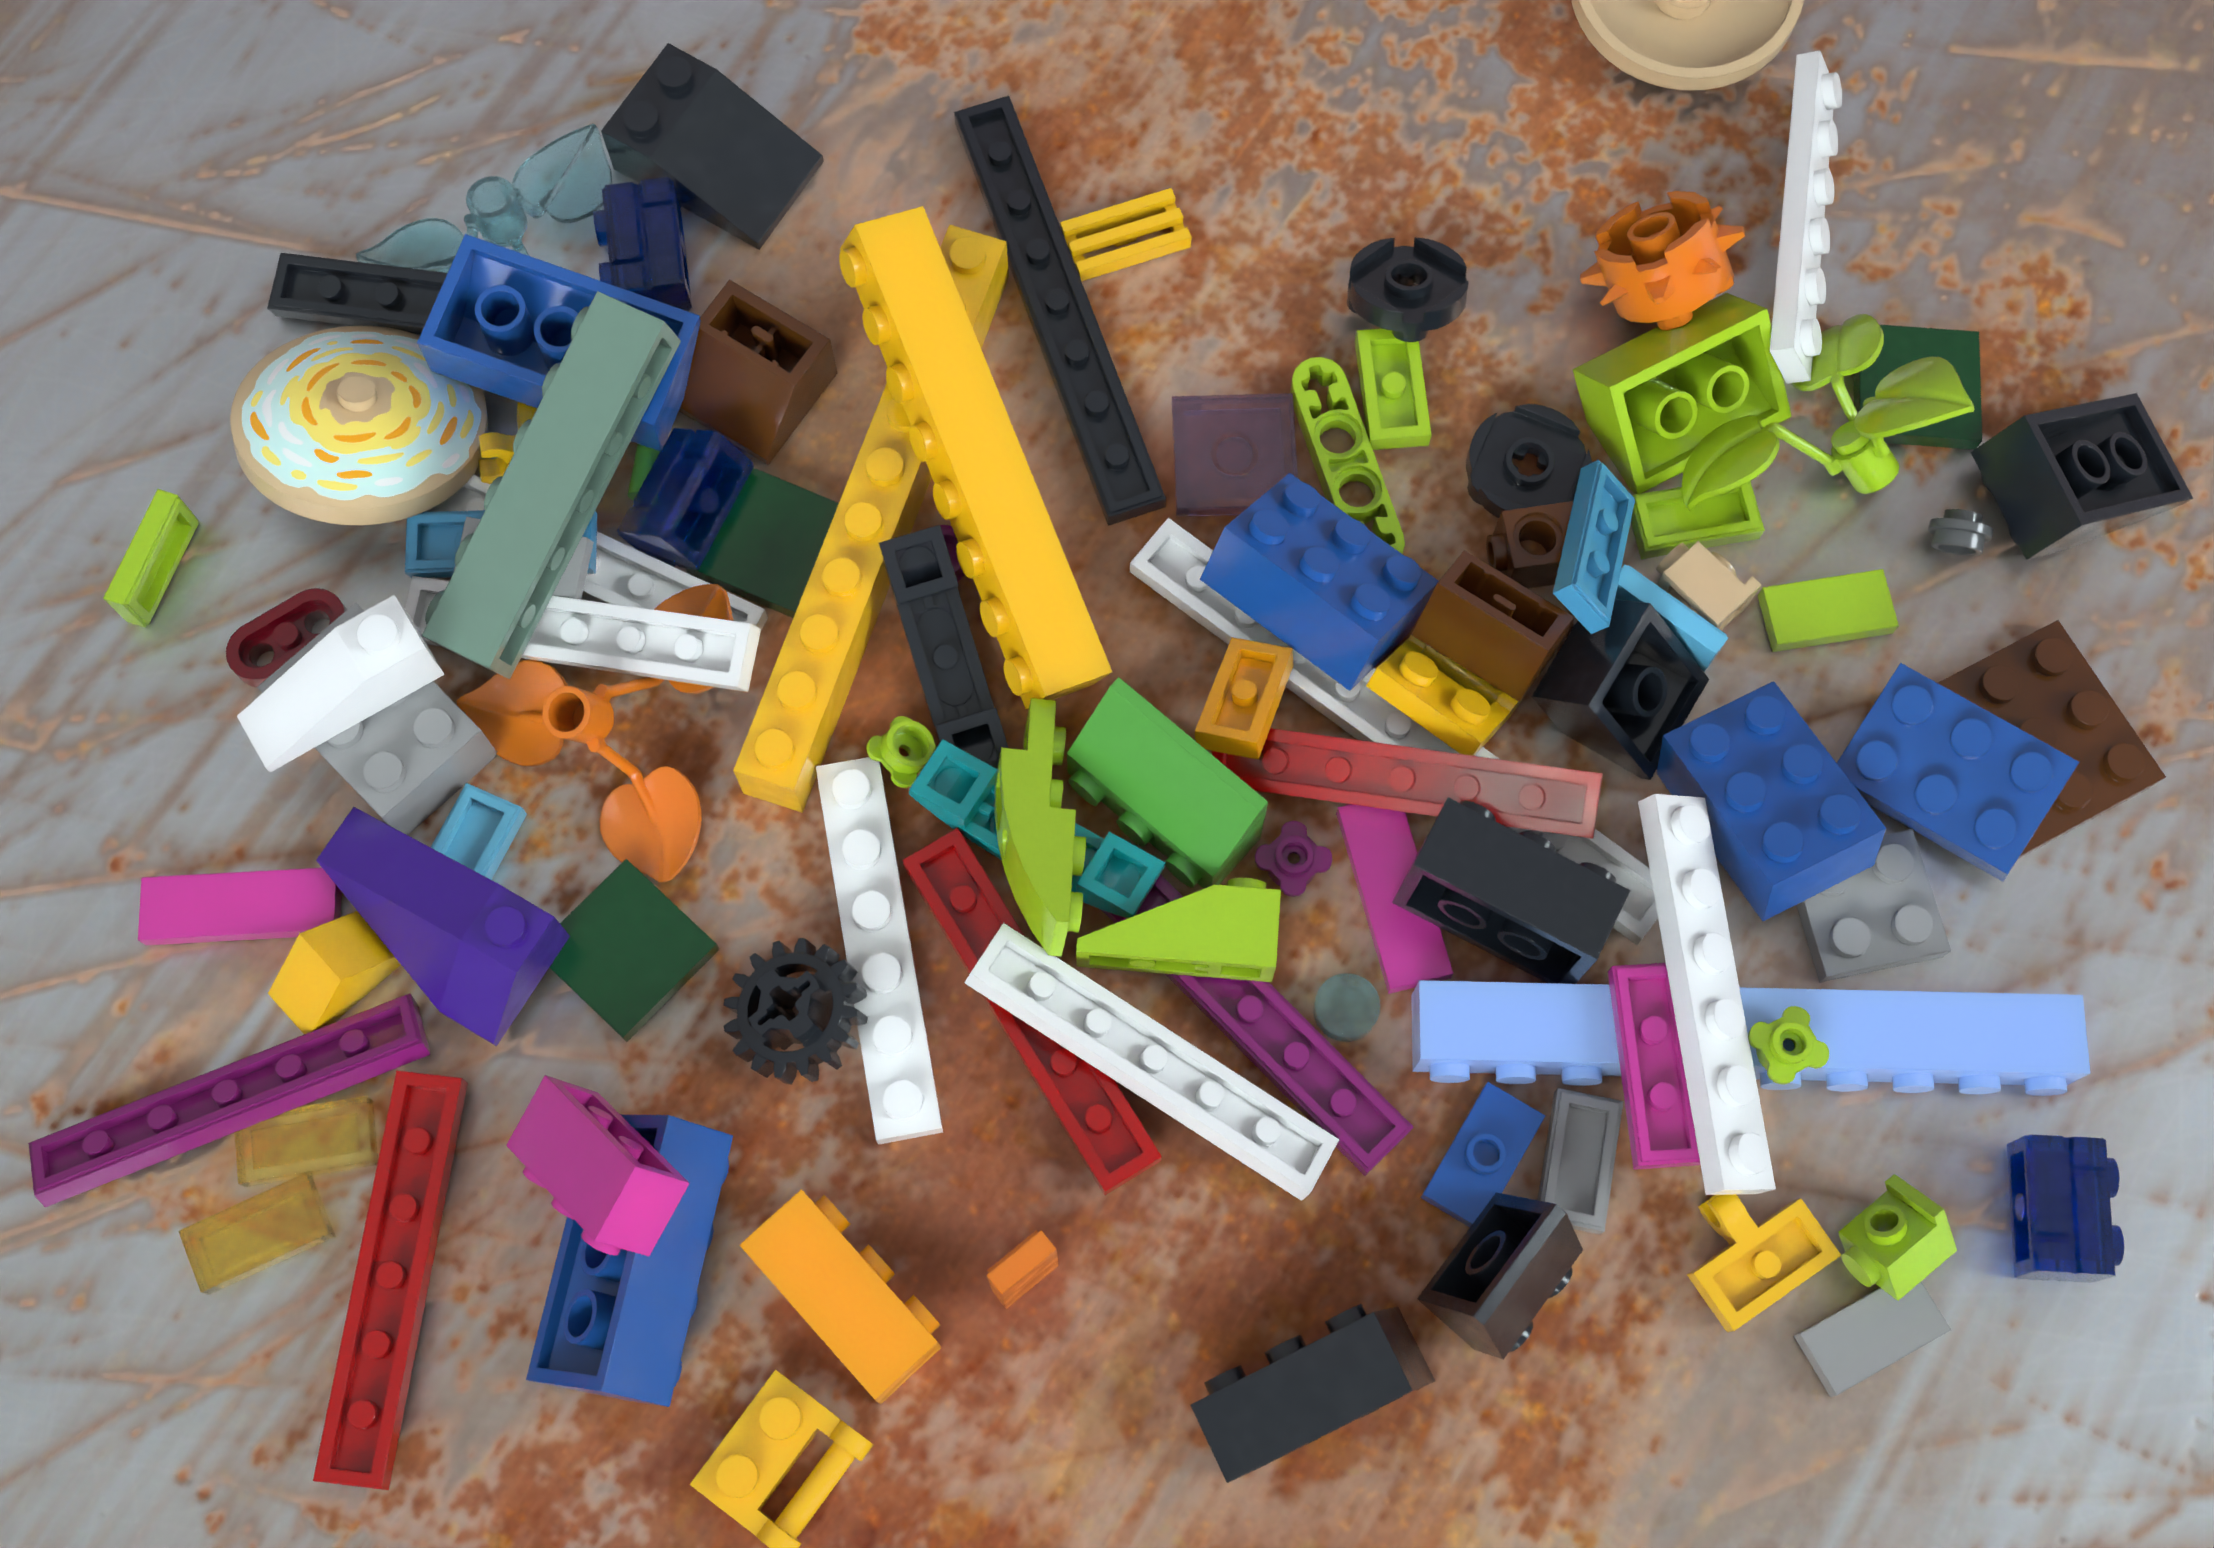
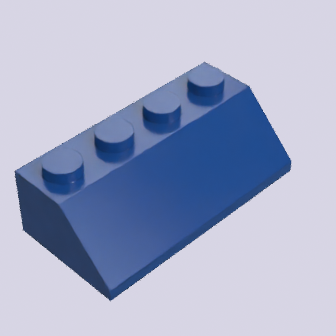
[417,234,701,452]
[526,1114,733,1407]

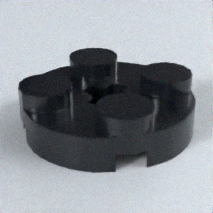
[1347,237,1469,342]
[1466,404,1592,518]

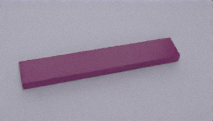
[1102,874,1414,1176]
[28,993,431,1207]

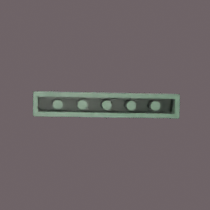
[422,291,681,679]

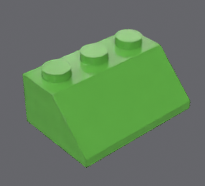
[1067,677,1268,889]

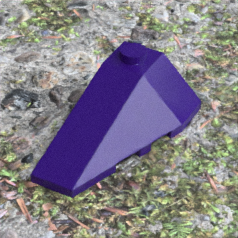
[316,807,570,1047]

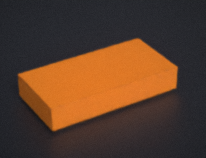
[986,1230,1059,1309]

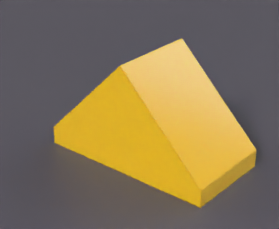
[268,911,401,1034]

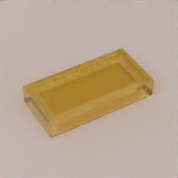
[234,1096,378,1187]
[178,1173,336,1295]

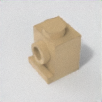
[1656,541,1761,631]

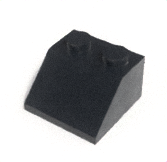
[1531,599,1709,780]
[1417,1192,1583,1360]

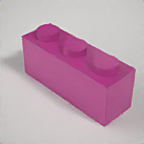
[506,1075,690,1256]

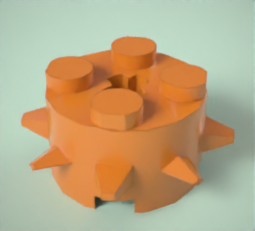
[1580,191,1745,331]

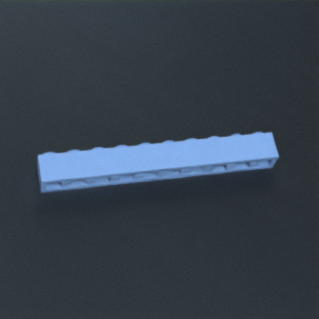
[1411,980,2091,1096]

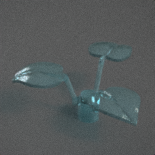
[356,124,613,273]

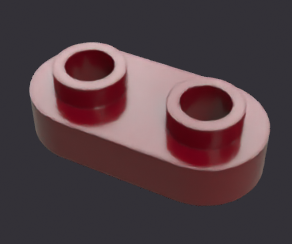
[226,588,347,688]

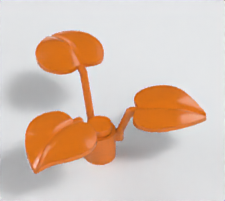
[456,584,734,883]

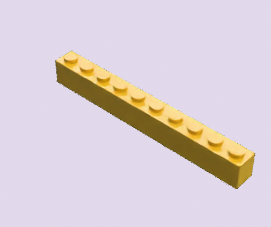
[733,224,1009,813]

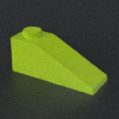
[1076,878,1281,982]

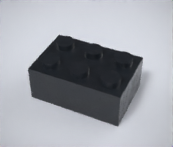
[1392,797,1631,984]

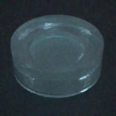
[1313,973,1380,1042]

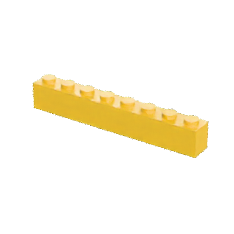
[839,206,1112,710]

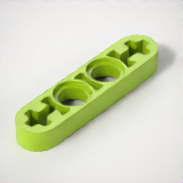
[1290,357,1405,554]

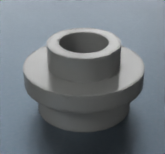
[1928,509,1994,556]

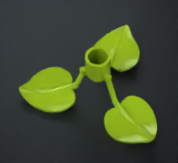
[1682,314,1974,511]

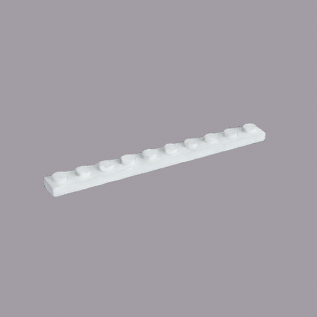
[1130,518,1658,945]

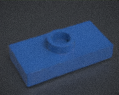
[1420,1082,1546,1227]

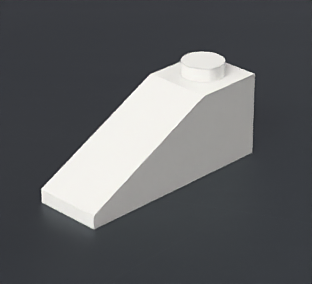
[237,595,445,772]

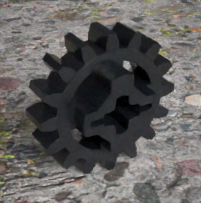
[723,938,868,1085]

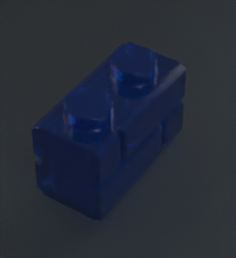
[593,177,692,312]
[617,428,754,570]
[2007,1134,2124,1283]

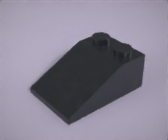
[601,43,824,250]
[1971,393,2193,560]

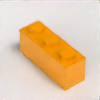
[740,1189,941,1405]

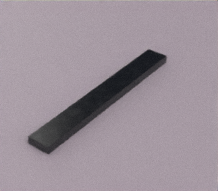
[954,96,1166,526]

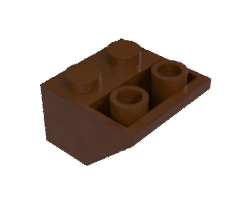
[679,279,837,465]
[1411,550,1574,702]

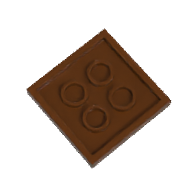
[1938,620,2166,859]

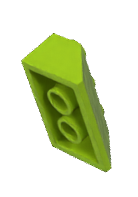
[1572,293,1792,494]

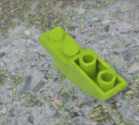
[994,698,1086,957]

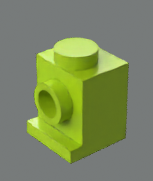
[1838,1174,1957,1301]

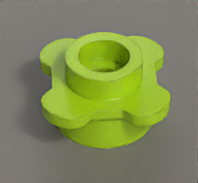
[866,716,937,788]
[1748,1006,1829,1085]

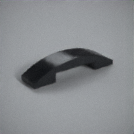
[879,525,1008,769]

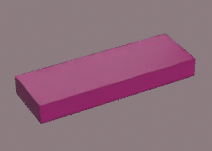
[1336,804,1453,994]
[138,868,342,946]
[1608,963,1700,1170]

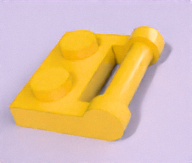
[1366,635,1524,756]
[690,1370,874,1548]

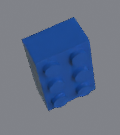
[1200,473,1438,691]
[1837,663,2079,882]
[1657,681,1887,922]

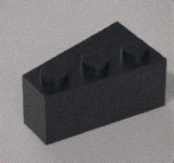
[1191,1304,1435,1483]

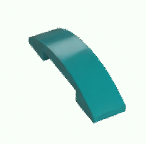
[909,739,1165,918]

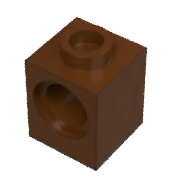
[1486,501,1573,589]

